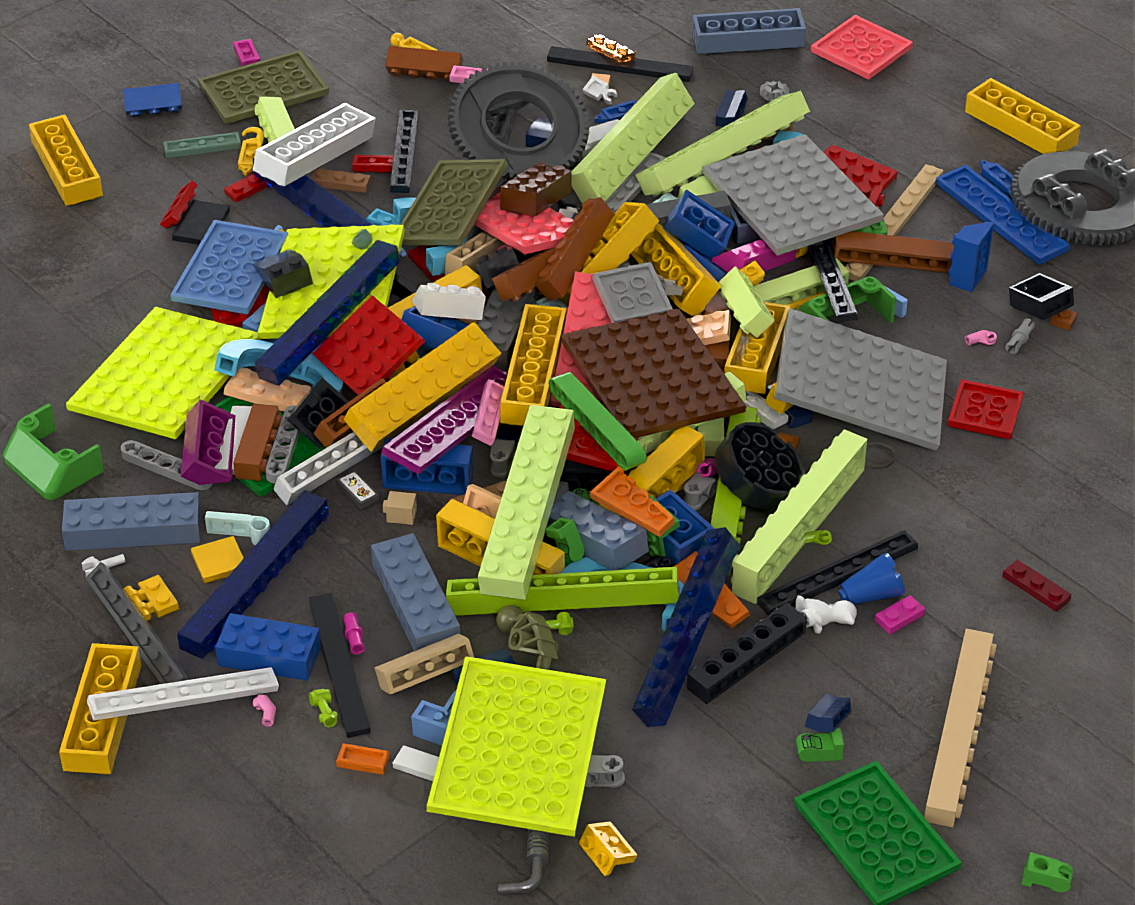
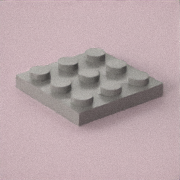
[592,262,673,323]

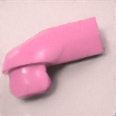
[965,330,997,345]
[253,694,276,726]

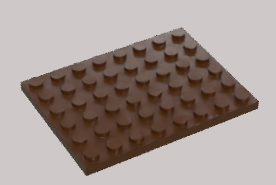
[561,308,746,438]

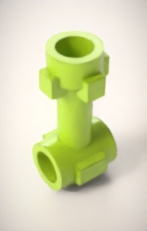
[546,612,574,635]
[309,689,338,728]

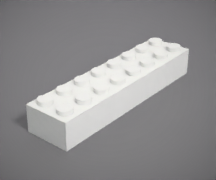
[253,103,376,186]

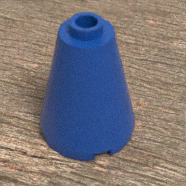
[838,553,905,604]

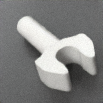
[82,554,125,577]

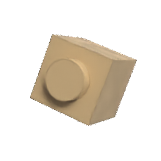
[383,491,417,525]

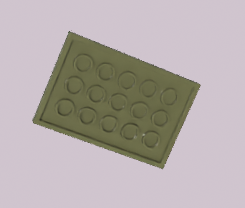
[198,50,329,124]
[400,159,508,246]

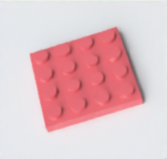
[811,15,913,80]

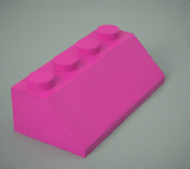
[712,239,797,272]

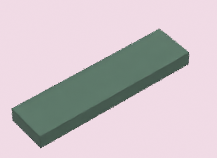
[163,132,241,158]

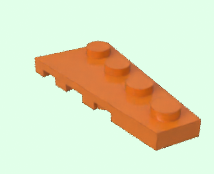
[590,466,674,537]
[674,551,750,628]

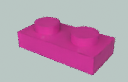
[233,39,260,66]
[875,595,925,634]

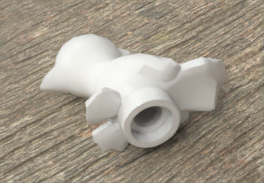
[795,596,857,634]

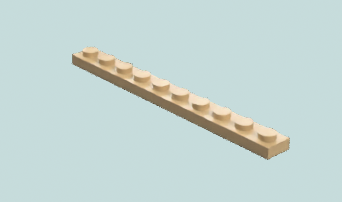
[845,164,943,281]

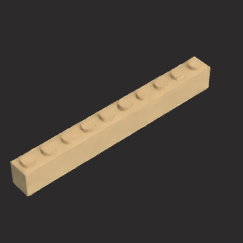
[924,629,997,828]

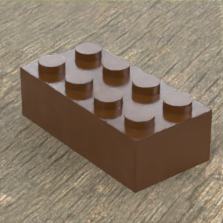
[500,162,572,216]

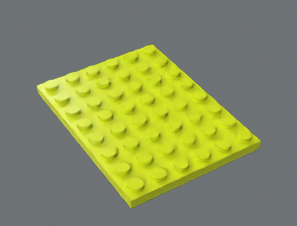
[258,224,405,339]
[66,307,262,439]
[427,656,606,837]

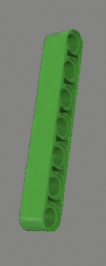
[548,372,647,471]

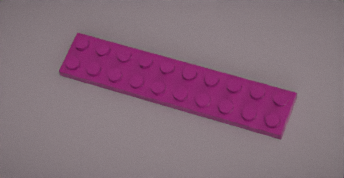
[381,366,508,474]

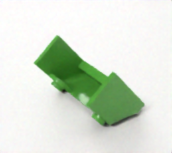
[796,276,896,323]
[3,403,104,500]

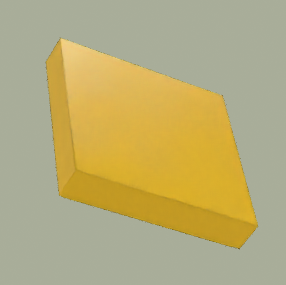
[190,536,248,584]

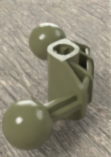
[496,605,559,670]

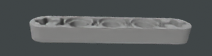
[266,405,300,483]
[121,440,213,490]

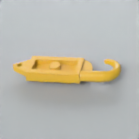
[238,127,264,176]

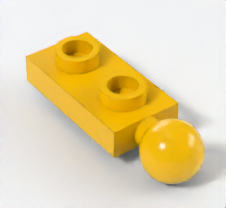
[390,33,437,50]

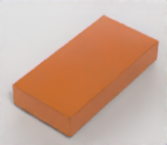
[336,743,390,775]

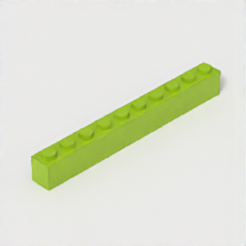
[705,407,761,576]
[446,567,680,616]

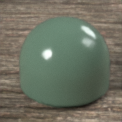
[352,229,372,249]

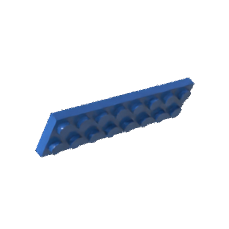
[936,165,1070,265]

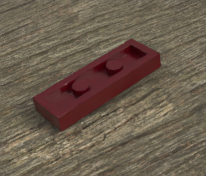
[1002,559,1072,612]

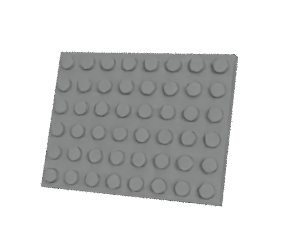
[703,134,884,256]
[774,308,947,451]

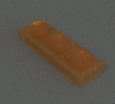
[586,34,636,62]

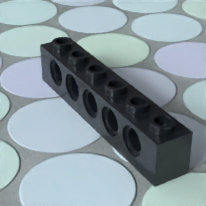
[687,603,807,705]

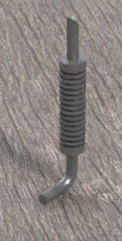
[498,829,550,894]

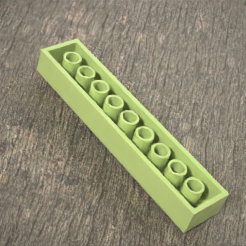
[571,73,695,204]
[636,91,810,197]
[478,405,575,600]
[731,429,867,604]

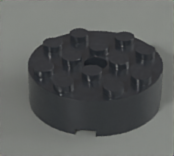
[715,422,804,510]

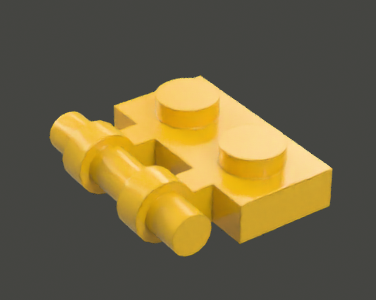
[124,574,179,621]

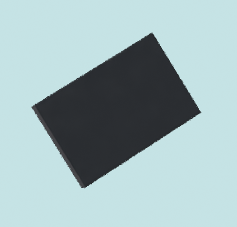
[172,199,230,245]

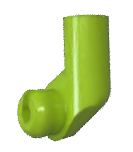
[802,530,832,546]

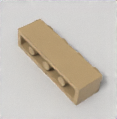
[445,231,509,276]
[374,634,474,695]

